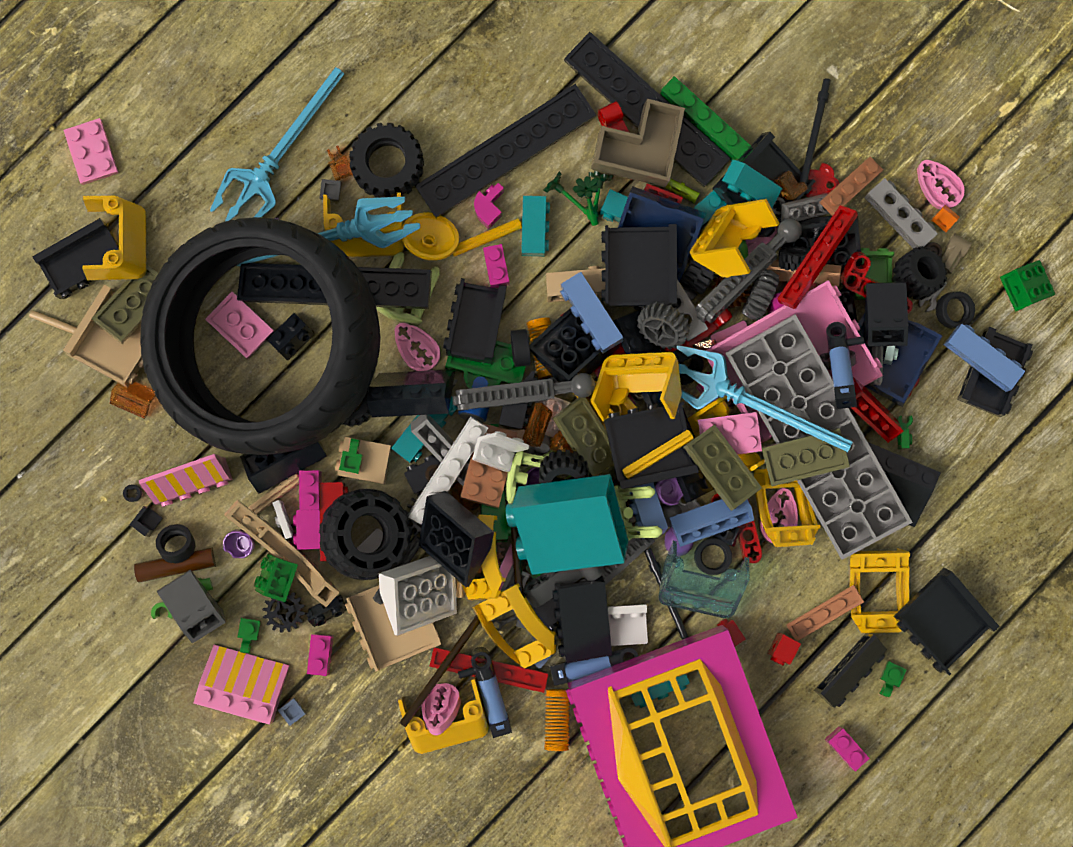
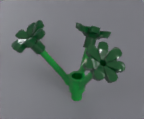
[543,171,614,226]

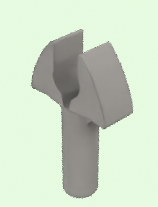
[918,282,947,312]

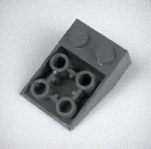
[157,570,226,644]

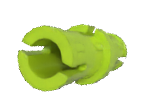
[664,178,700,204]

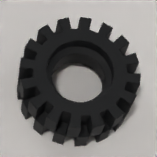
[779,246,810,271]

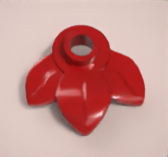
[805,163,840,198]

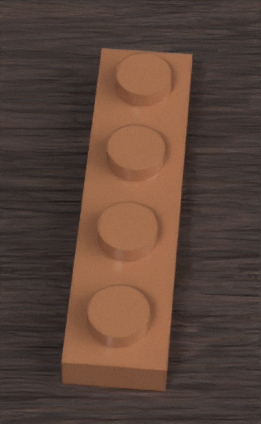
[819,156,883,216]
[786,585,864,641]

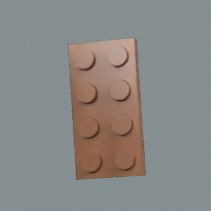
[460,423,518,508]

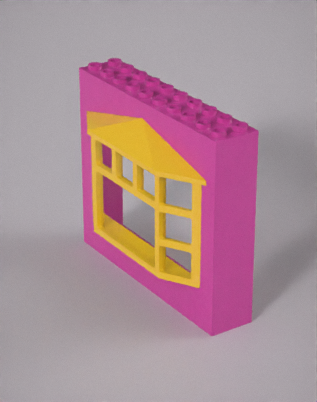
[566,625,798,847]

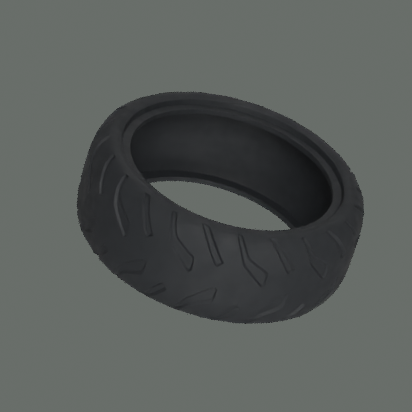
[140,217,381,455]

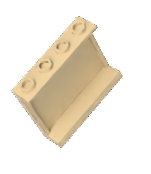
[63,285,144,388]
[345,585,442,672]

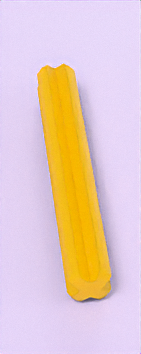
[452,218,522,256]
[622,430,694,479]

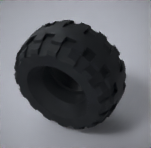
[319,489,412,580]

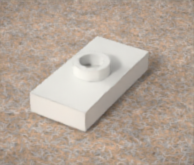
[272,500,294,540]

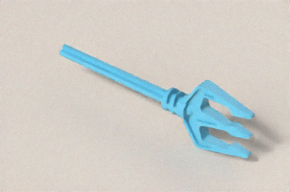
[210,67,344,221]
[237,197,420,266]
[676,346,853,452]

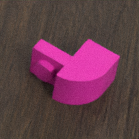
[474,183,504,229]

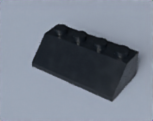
[240,441,327,494]
[814,633,887,708]

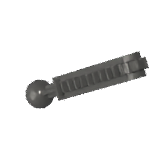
[695,218,802,323]
[453,373,596,411]
[578,504,682,585]

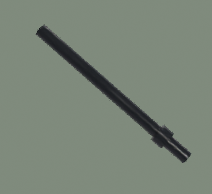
[800,78,831,185]
[644,548,689,640]

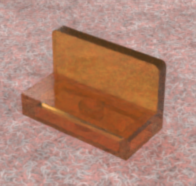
[109,382,156,419]
[522,403,553,447]

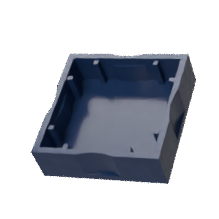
[618,186,706,283]
[858,313,942,407]

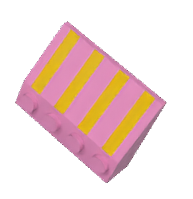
[138,454,233,507]
[194,644,289,725]

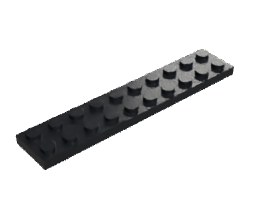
[564,32,731,187]
[415,83,596,218]
[237,263,432,309]
[613,309,714,503]

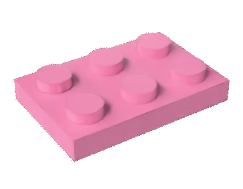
[64,118,119,185]
[205,292,275,359]
[698,412,762,454]

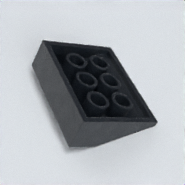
[781,216,863,283]
[529,309,622,382]
[366,369,455,418]
[868,442,941,527]
[419,491,494,587]

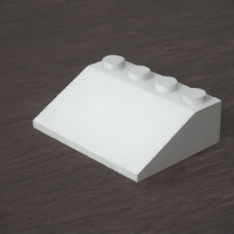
[379,556,457,636]

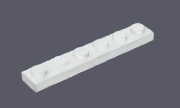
[408,417,488,525]

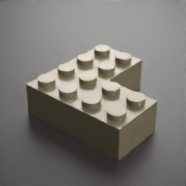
[591,99,685,187]

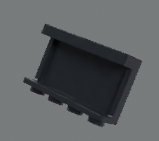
[32,218,119,299]
[443,278,507,364]
[957,327,1033,417]
[552,576,612,663]

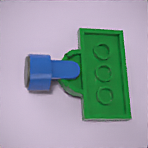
[445,341,526,423]

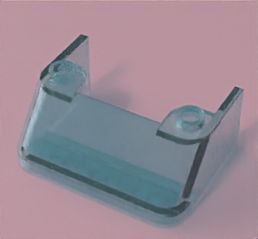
[659,540,750,618]

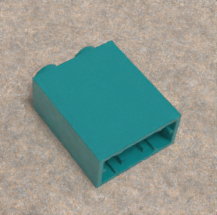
[506,474,629,575]

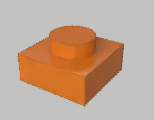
[931,205,960,232]

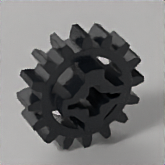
[262,592,306,633]

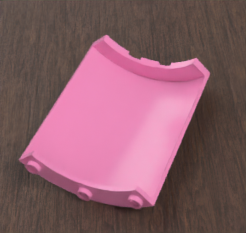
[706,280,883,444]

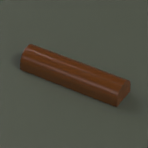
[134,547,216,583]

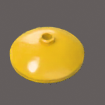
[402,212,459,260]

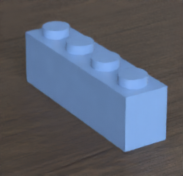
[560,272,623,353]
[943,324,1025,392]
[629,482,668,539]
[670,499,754,547]

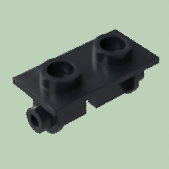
[306,594,347,627]

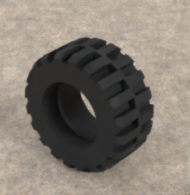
[349,123,424,198]

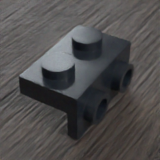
[266,313,315,360]

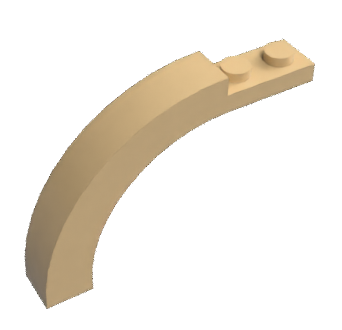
[224,499,339,607]

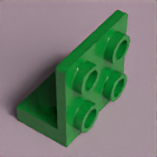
[1000,260,1055,312]
[254,554,298,602]

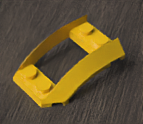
[754,469,820,547]
[461,515,506,601]
[850,548,910,633]
[472,584,556,668]

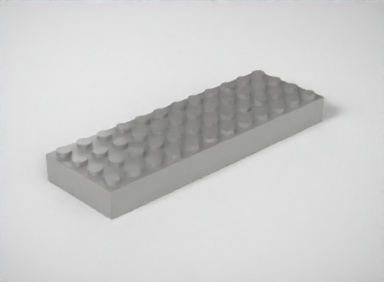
[725,314,913,560]

